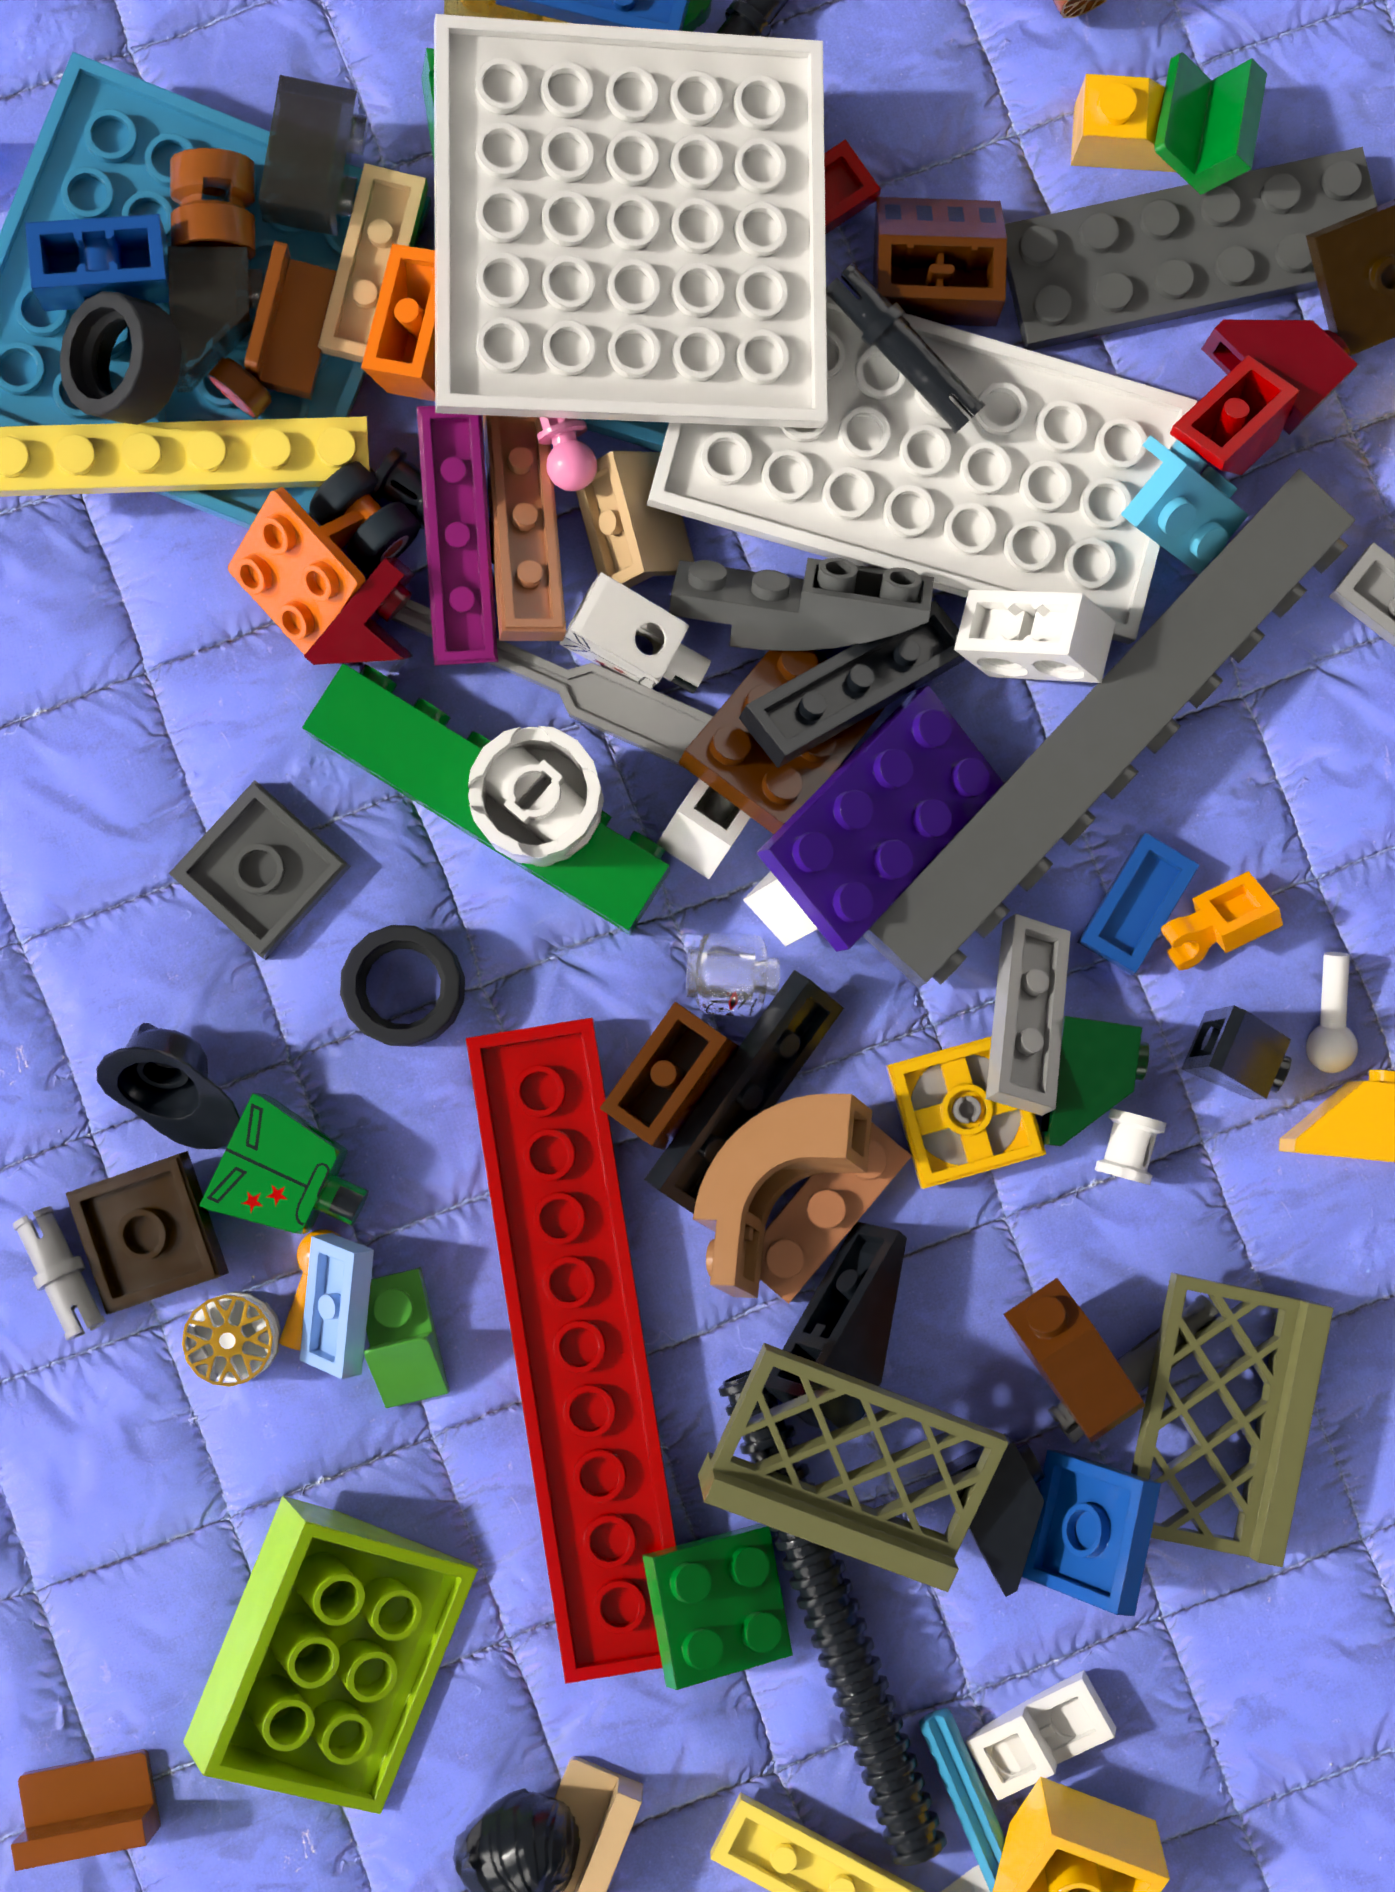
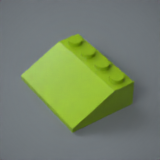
[183,1496,478,1815]

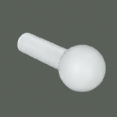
[1306,952,1358,1073]

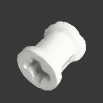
[1095,1108,1167,1185]

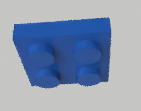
[1022,1449,1161,1616]

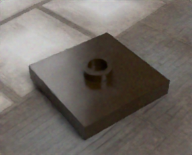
[1306,199,1395,356]
[66,1151,229,1315]

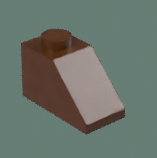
[1003,1278,1145,1443]

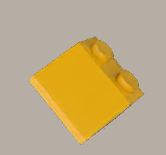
[993,1777,1170,1892]

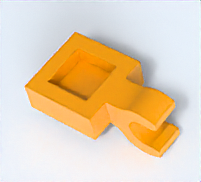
[1161,871,1283,971]

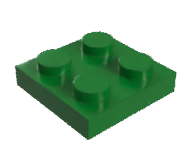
[642,1524,793,1690]

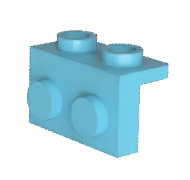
[1121,435,1249,574]

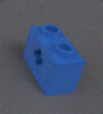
[25,214,174,311]

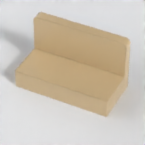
[576,451,694,588]
[554,1756,643,1892]

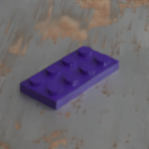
[756,685,1004,952]

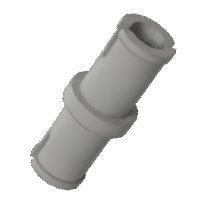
[13,1206,106,1341]

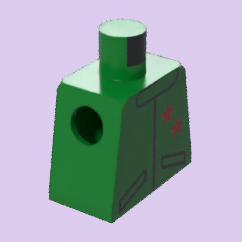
[199,1093,369,1234]

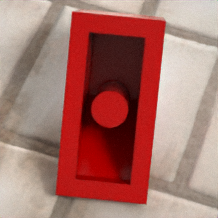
[1170,355,1300,475]

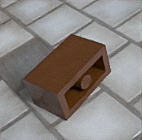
[600,1002,739,1150]

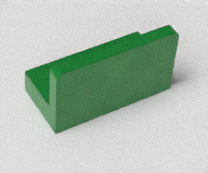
[1154,52,1267,195]

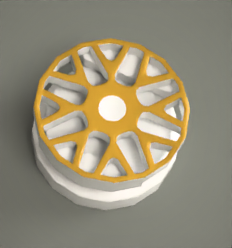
[182,1291,282,1387]

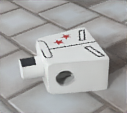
[559,572,711,694]

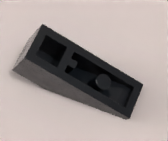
[764,1222,907,1432]

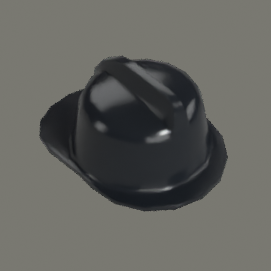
[96,1023,240,1149]

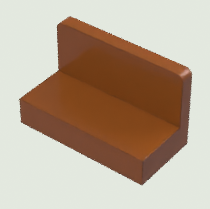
[244,240,337,400]
[11,1749,161,1871]

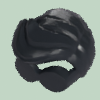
[453,1788,581,1892]

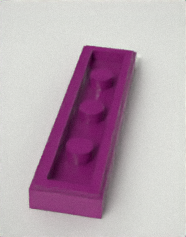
[416,406,498,666]

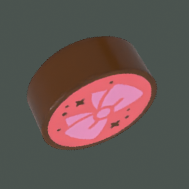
[207,357,272,419]

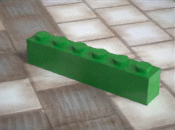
[302,663,670,935]

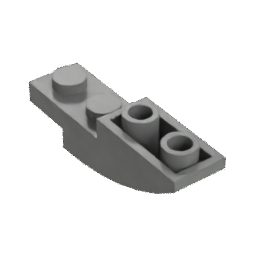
[669,558,934,651]

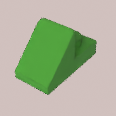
[364,1267,450,1408]

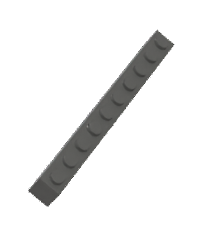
[863,468,1356,988]

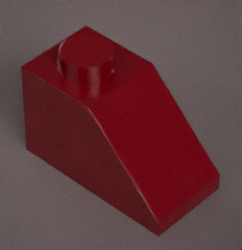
[1201,319,1358,435]

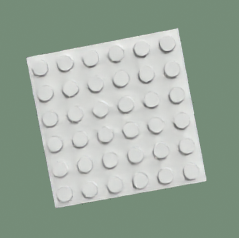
[434,14,828,429]

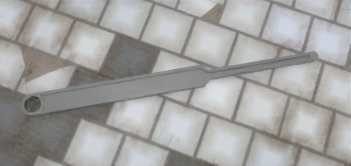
[364,580,963,866]

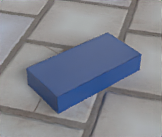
[1077,832,1200,975]

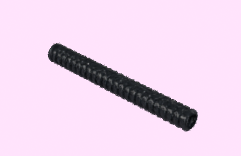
[718,1369,947,1866]

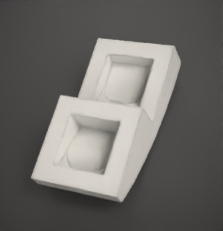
[966,1670,1116,1801]

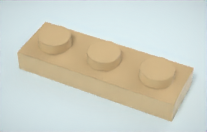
[318,163,429,363]

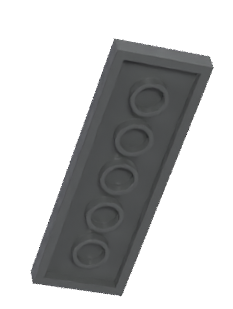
[1005,147,1377,351]

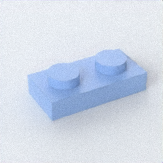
[299,1233,374,1379]

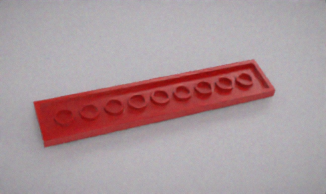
[466,1018,677,1684]

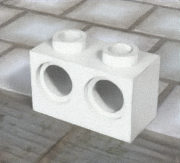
[954,590,1116,683]

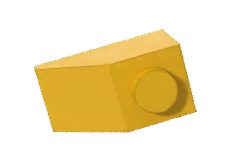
[1071,74,1176,172]
[1279,1070,1395,1163]

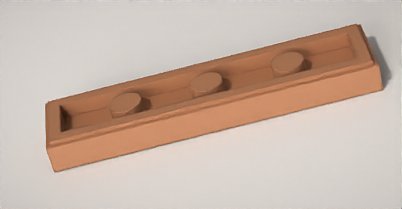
[483,415,566,641]

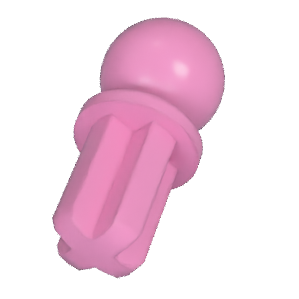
[537,417,597,491]

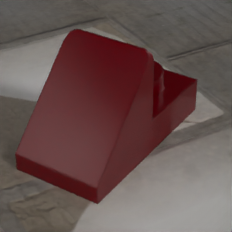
[304,558,415,665]

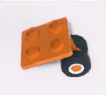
[228,461,420,655]

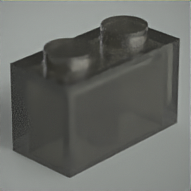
[259,75,368,236]

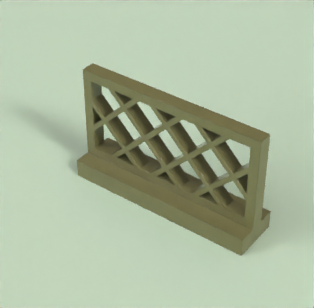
[1131,1272,1334,1567]
[698,1343,1009,1592]

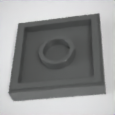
[169,780,351,960]

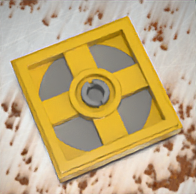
[886,1036,1046,1189]

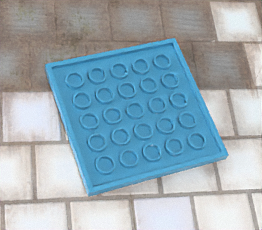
[0,51,431,529]

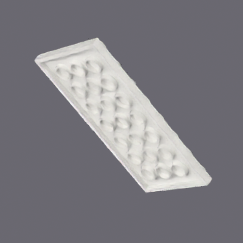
[647,296,1197,644]

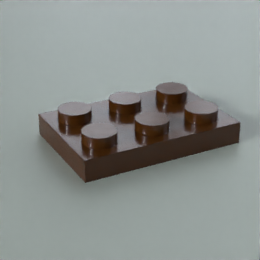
[678,650,886,834]

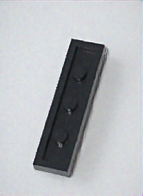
[739,600,965,768]
[644,970,844,1214]

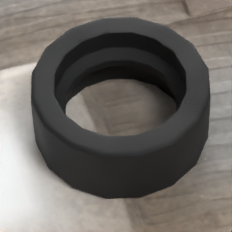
[59,291,182,425]
[340,925,465,1047]

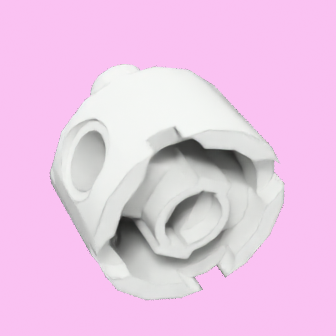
[468,726,604,867]

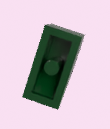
[1040,1016,1149,1146]

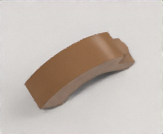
[693,1094,872,1298]

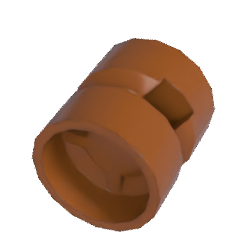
[170,148,256,265]

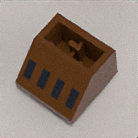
[873,197,1007,327]

